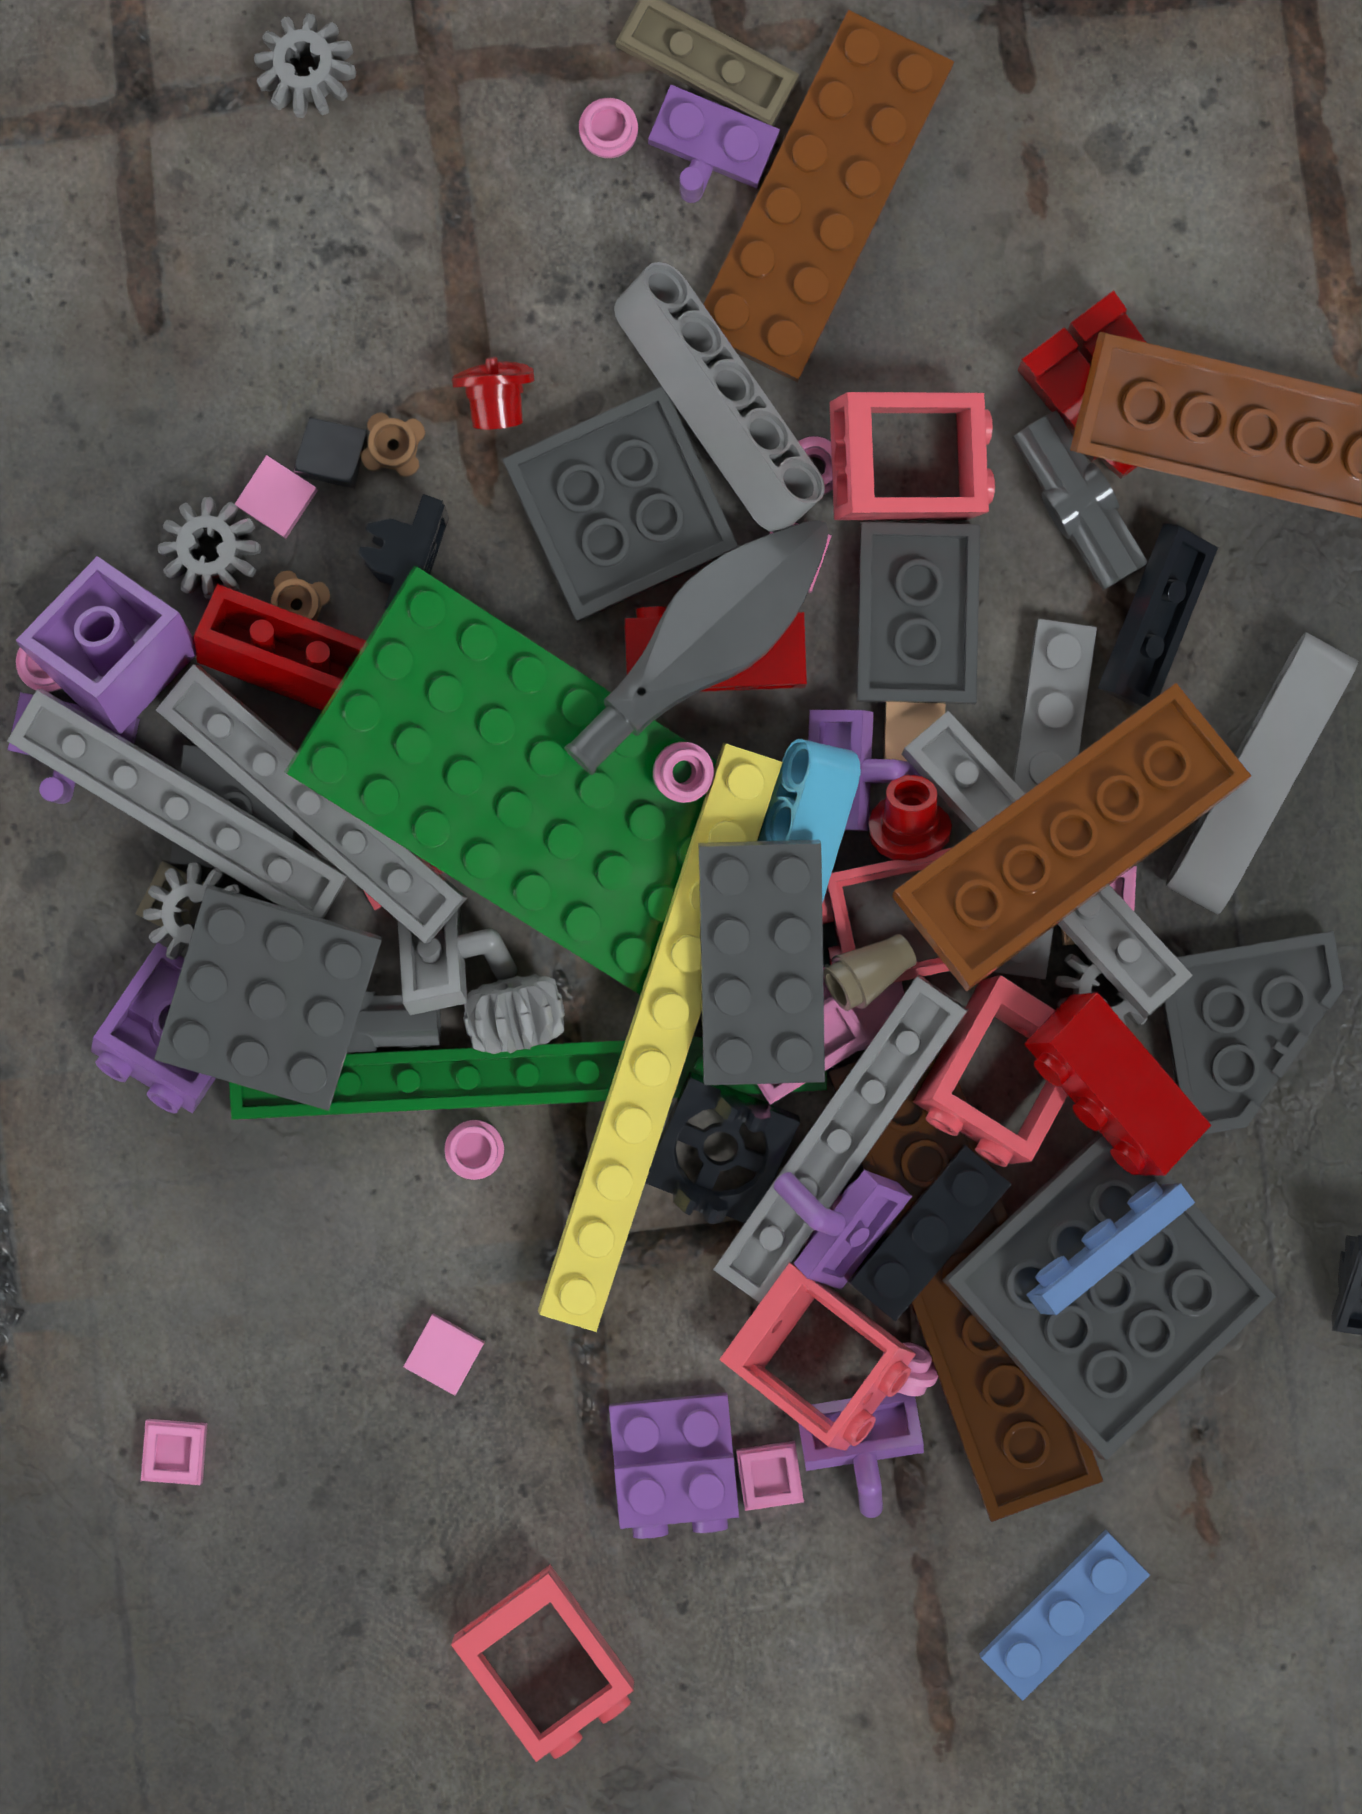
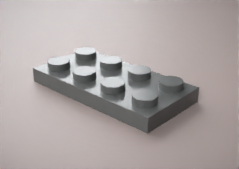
[698,840,825,1085]

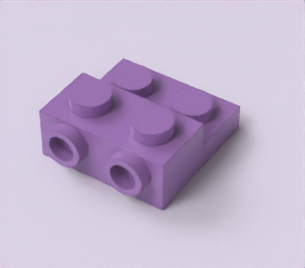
[91,943,216,1114]
[609,1393,739,1539]

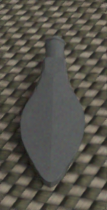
[565,520,828,775]

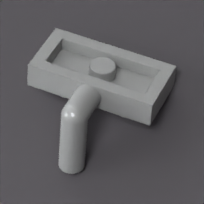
[398,906,517,1015]

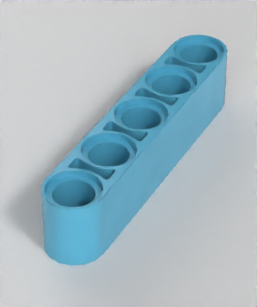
[758,739,861,903]

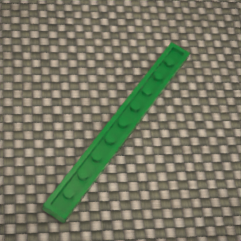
[229,1036,827,1120]

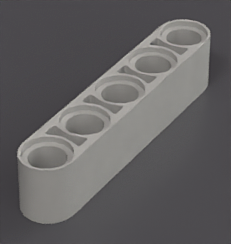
[614,262,825,532]
[1165,632,1358,915]

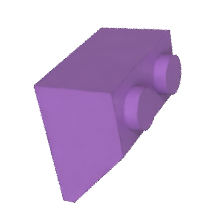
[16,556,196,735]

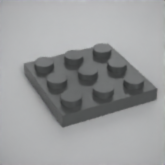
[502,386,738,623]
[154,884,382,1111]

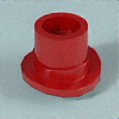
[452,357,535,430]
[868,775,952,861]

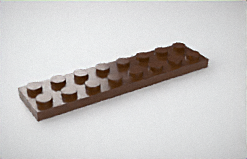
[828,1044,1104,1522]

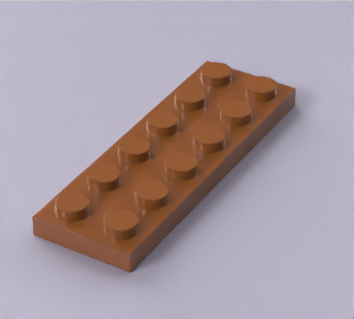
[703,10,955,383]
[1070,332,1362,518]
[892,683,1251,992]

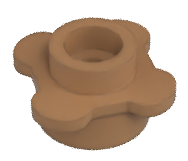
[361,413,425,477]
[270,571,331,622]

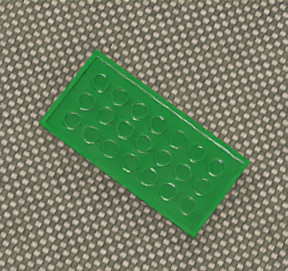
[284,566,767,995]

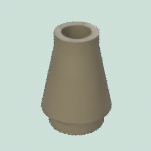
[823,934,917,1011]

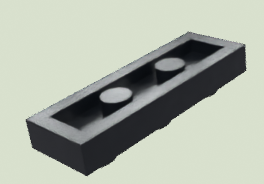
[1098,523,1219,709]
[848,1145,1012,1322]

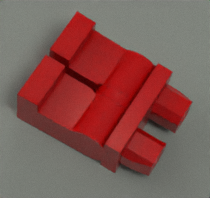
[1018,290,1147,479]

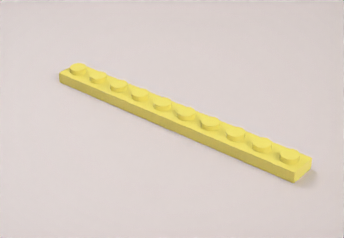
[538,743,783,1332]

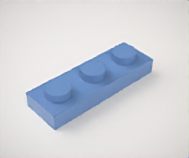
[1026,1181,1195,1315]
[979,1529,1150,1701]

